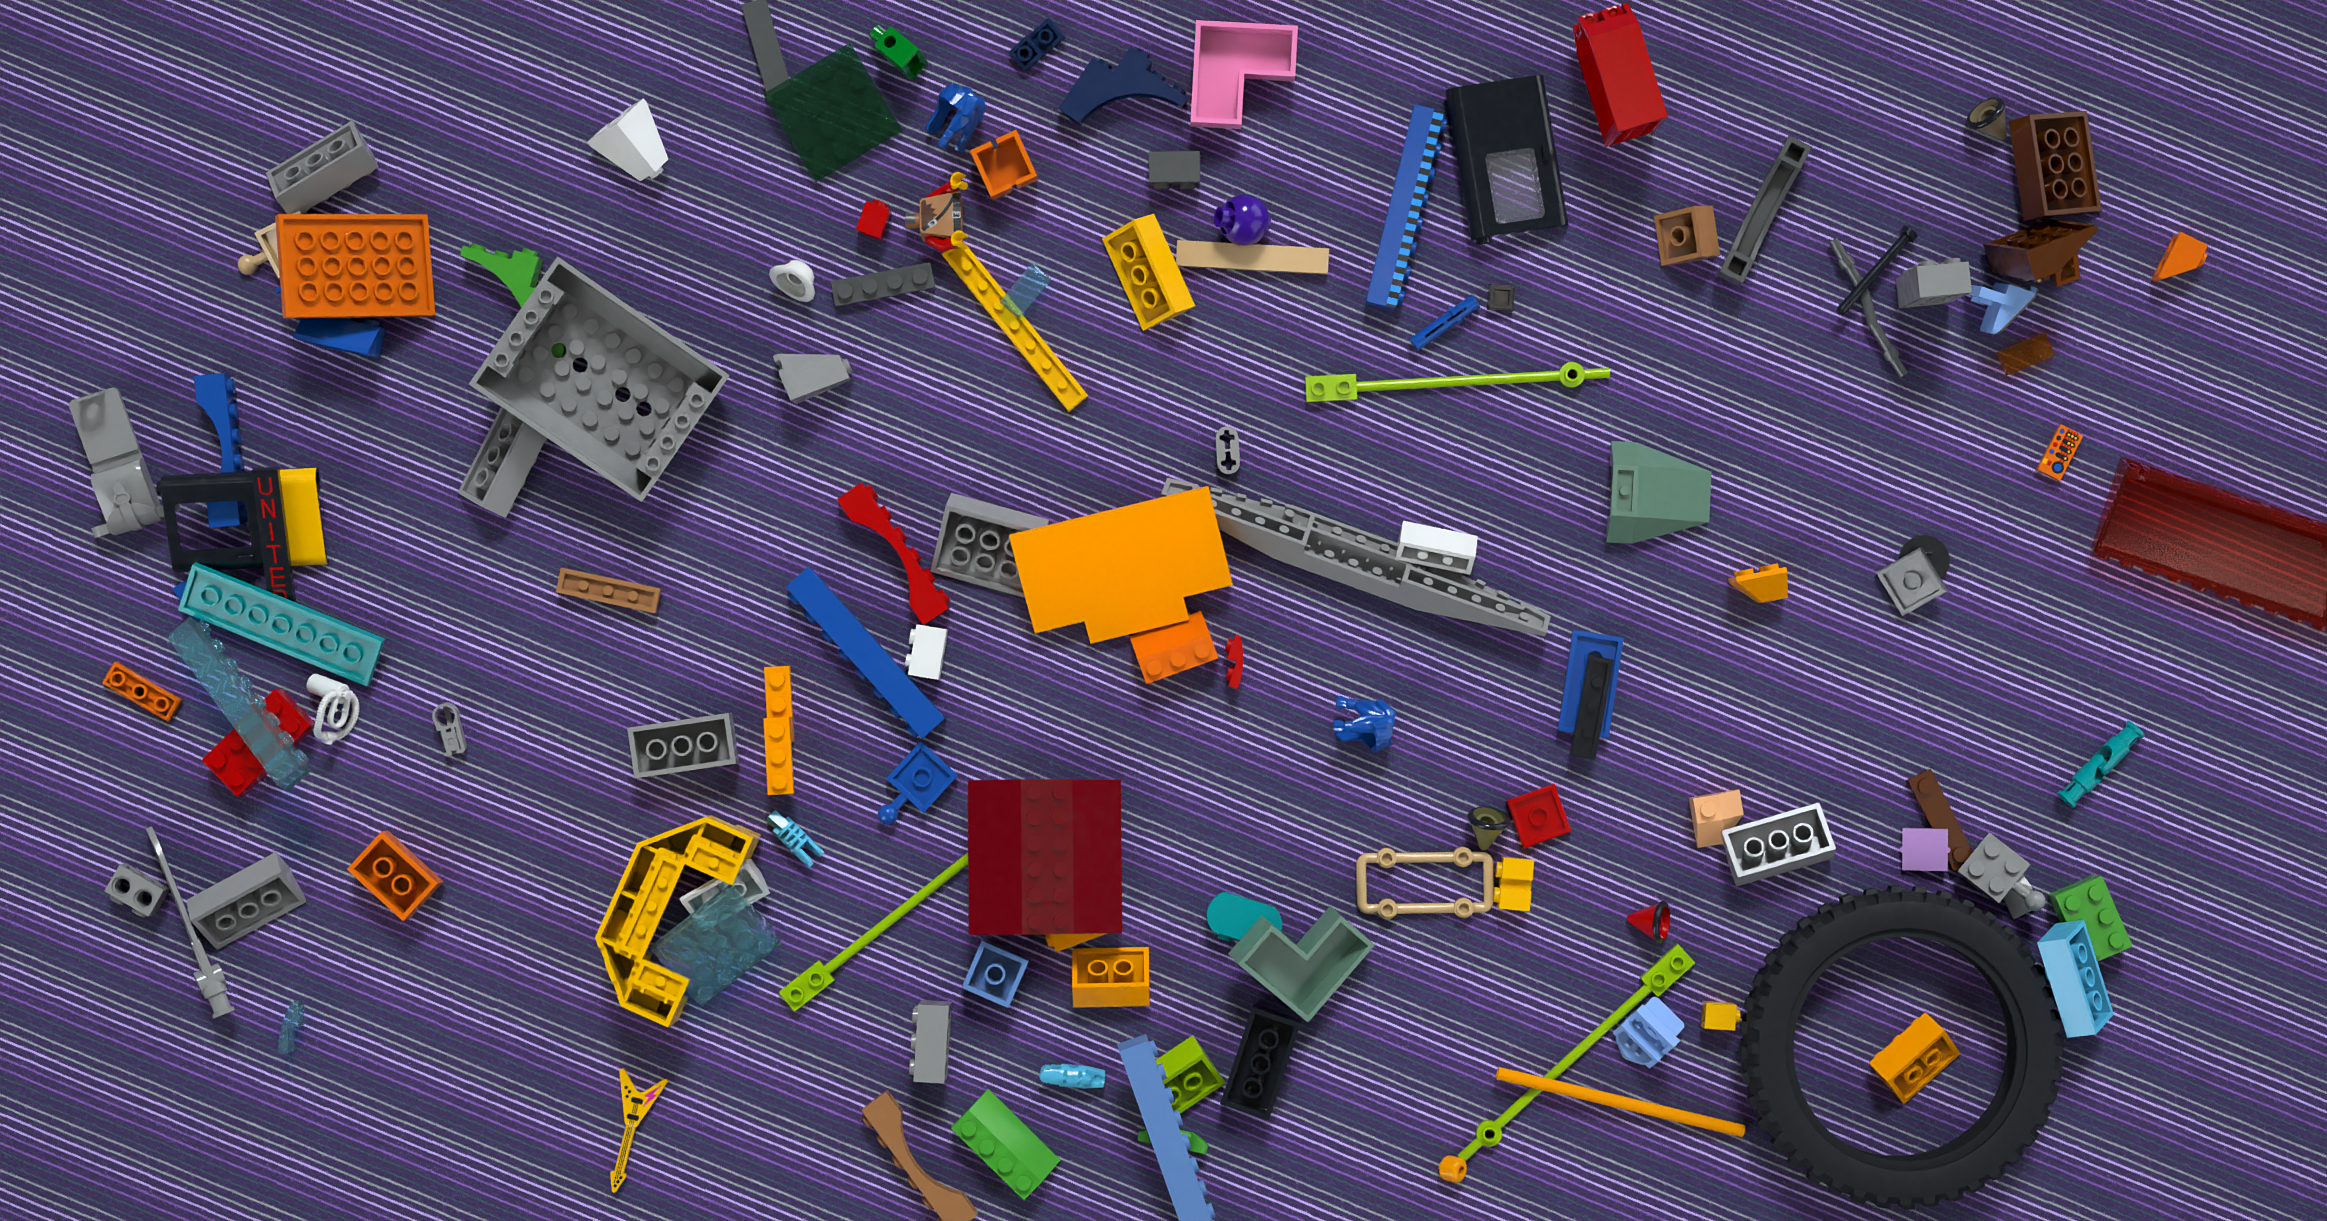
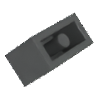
[1149,151,1200,190]

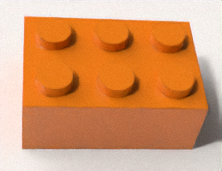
[347,830,444,921]

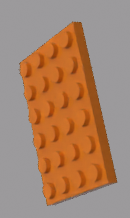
[275,214,435,319]

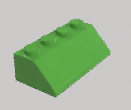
[951,1088,1061,1200]

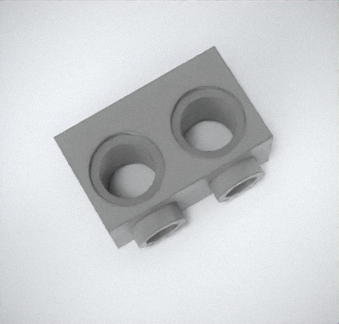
[105,863,170,918]

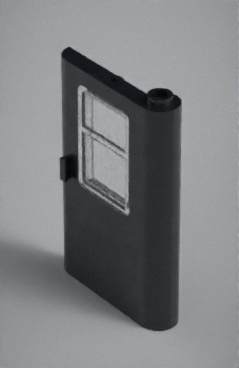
[1445,75,1569,245]

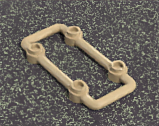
[1356,846,1494,919]

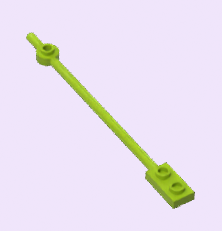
[1305,362,1610,403]
[779,852,968,1012]
[1458,944,1695,1161]

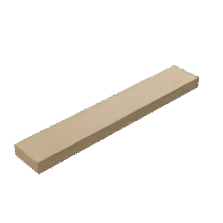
[1176,240,1329,275]

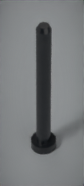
[1836,226,1918,316]

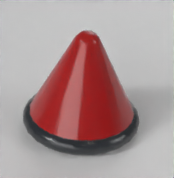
[1627,901,1670,944]

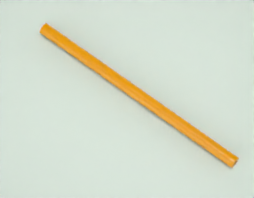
[1496,1067,1745,1137]

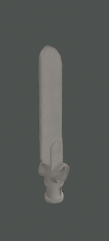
[145,826,235,1019]

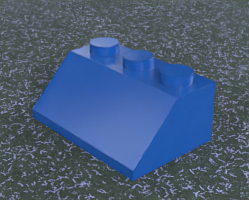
[293,318,386,359]

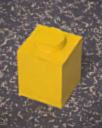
[1701,1001,1740,1031]

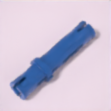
[1409,294,1480,351]

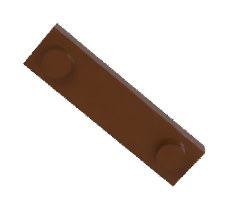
[1906,769,1973,871]

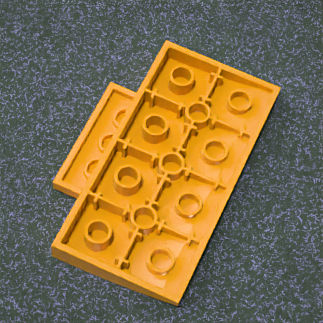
[1009,486,1233,644]

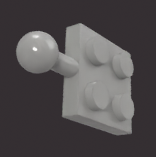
[1957,832,2045,911]

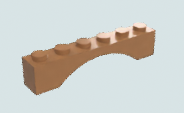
[861,1089,978,1221]

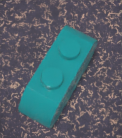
[1207,891,1282,942]

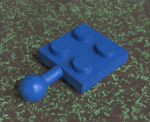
[878,741,958,825]

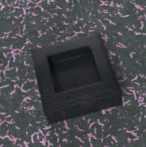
[1487,284,1515,312]

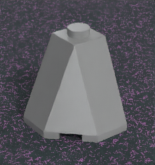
[773,354,853,404]

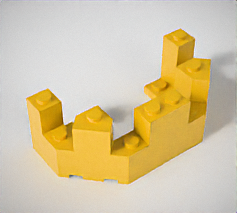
[595,815,761,1027]

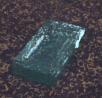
[1000,263,1052,318]

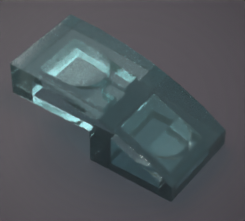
[278,999,304,1053]

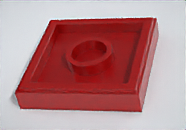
[1506,783,1572,849]

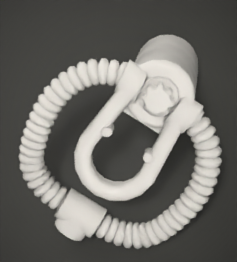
[306,674,360,745]

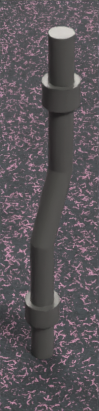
[1829,237,1908,378]

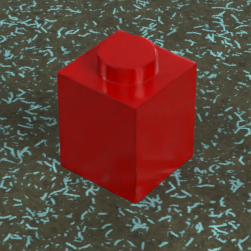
[856,199,892,241]

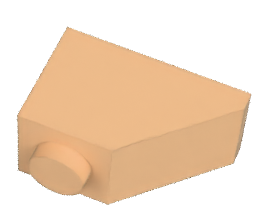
[1689,789,1744,848]

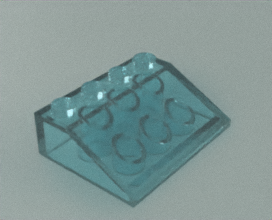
[650,884,782,1007]

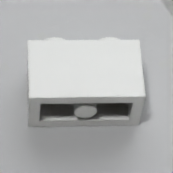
[905,624,948,680]

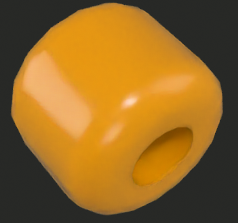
[1439,1155,1467,1183]

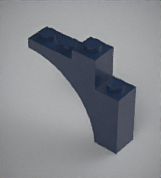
[1058,47,1188,126]

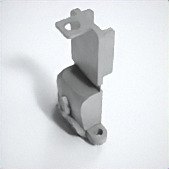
[69,387,181,538]

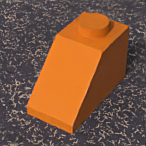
[2151,232,2208,282]

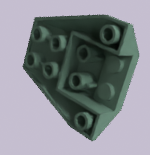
[1606,441,1712,544]

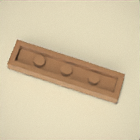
[556,568,662,613]

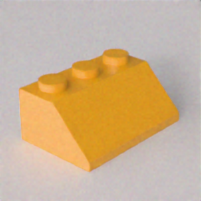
[1072,947,1150,1008]
[1869,1012,1961,1104]

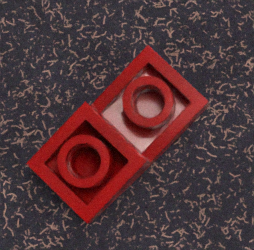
[1224,635,1243,689]

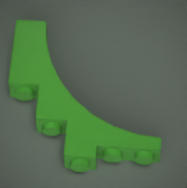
[460,243,566,358]

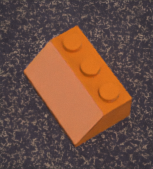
[1129,611,1218,684]

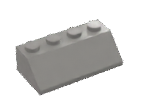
[266,120,379,214]
[457,407,548,518]
[1721,803,1836,887]
[186,852,307,950]

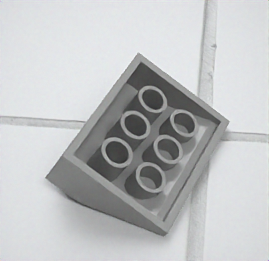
[930,493,1049,598]

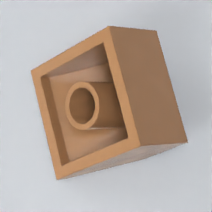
[1654,206,1720,266]

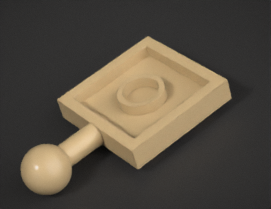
[238,211,301,279]

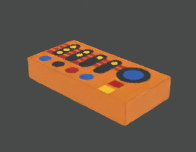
[2036,424,2083,481]

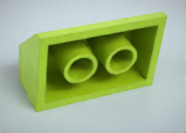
[1155,1035,1225,1113]

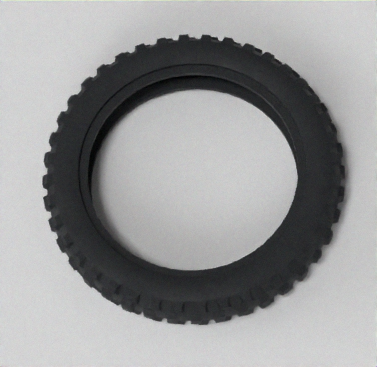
[1738,885,2064,1210]

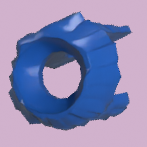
[925,83,986,153]
[1333,696,1396,754]

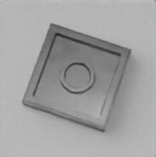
[1876,547,1948,616]

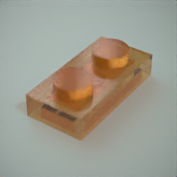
[1996,333,2055,376]

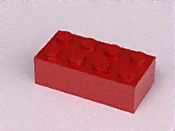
[202,689,315,797]

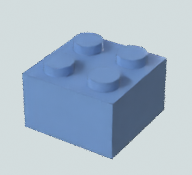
[961,938,1030,1008]

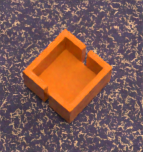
[970,130,1038,201]

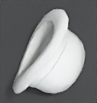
[769,260,815,302]

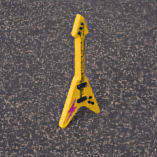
[610,1068,668,1193]

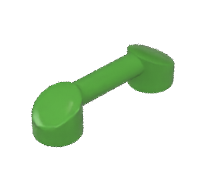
[1137,1128,1209,1154]

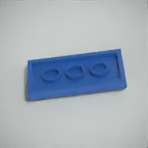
[1557,630,1624,738]

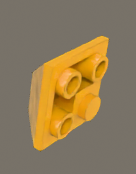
[1728,563,1788,603]

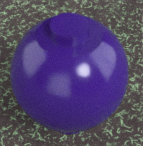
[1214,194,1271,246]

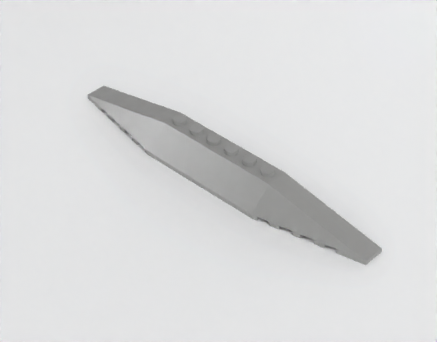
[1160,478,1551,636]

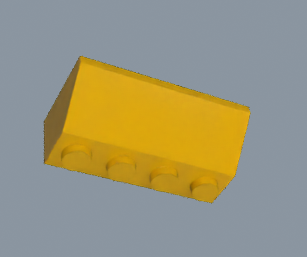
[1102,214,1195,331]

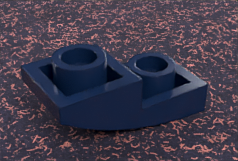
[1009,18,1066,71]

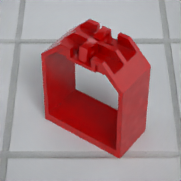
[1572,3,1668,147]

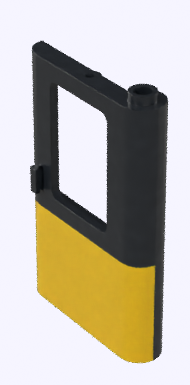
[156,467,329,573]

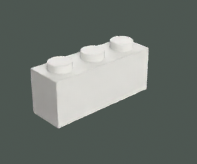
[1395,521,1478,575]

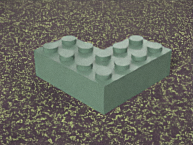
[1228,906,1375,1022]

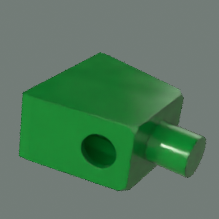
[869,25,928,81]

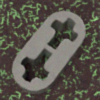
[1215,426,1240,475]

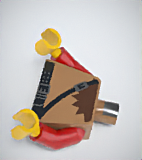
[905,172,969,252]

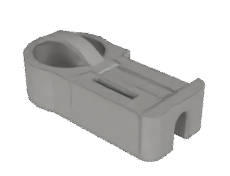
[432,702,467,756]

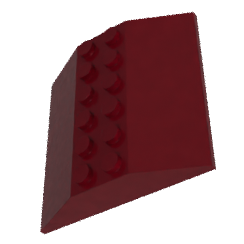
[968,779,1122,935]

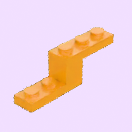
[763,666,795,795]

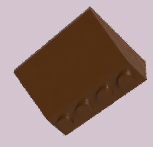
[2009,111,2102,221]
[1983,219,2098,283]

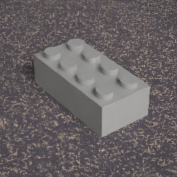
[1896,258,1972,308]
[627,713,739,779]

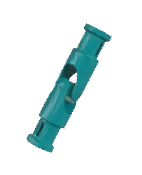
[2057,721,2145,808]

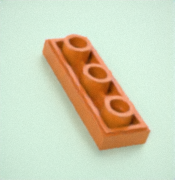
[102,661,183,722]

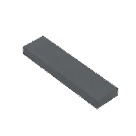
[741,0,794,103]

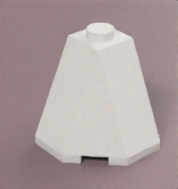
[587,98,668,181]

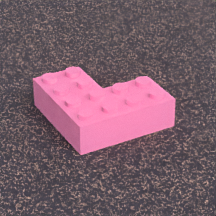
[1190,20,1298,129]

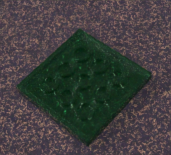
[763,43,903,183]

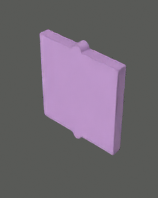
[1900,828,1951,871]

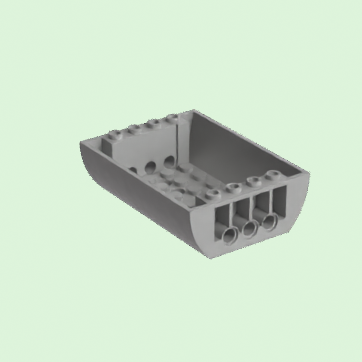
[469,256,730,502]

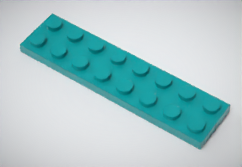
[178,562,385,686]

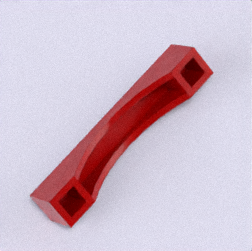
[837,482,950,626]

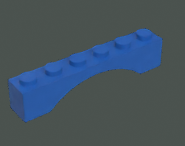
[194,373,248,529]

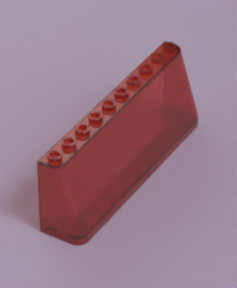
[2091,457,2327,631]

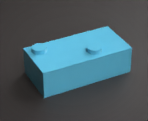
[2037,920,2114,1038]

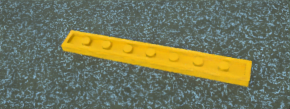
[941,241,1089,412]

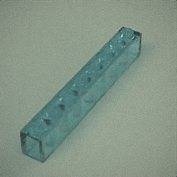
[167,617,312,791]

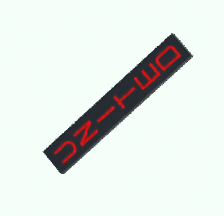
[252,467,296,602]

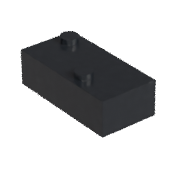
[1220,1004,1302,1121]

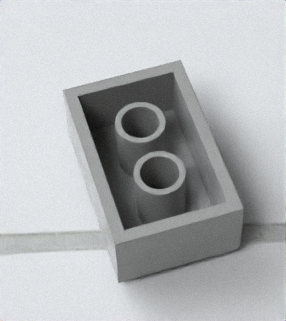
[909,1000,952,1084]

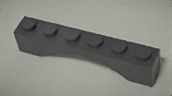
[1715,135,1812,286]

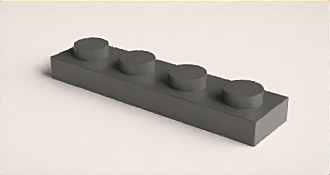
[831,262,936,307]

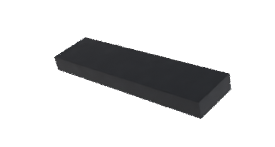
[1569,655,1614,760]

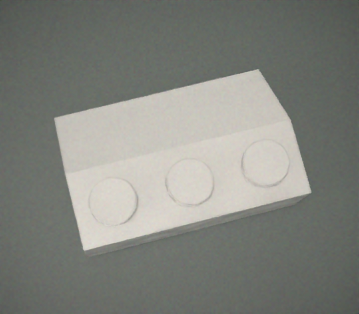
[679,859,770,931]

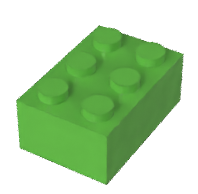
[2048,874,2133,962]

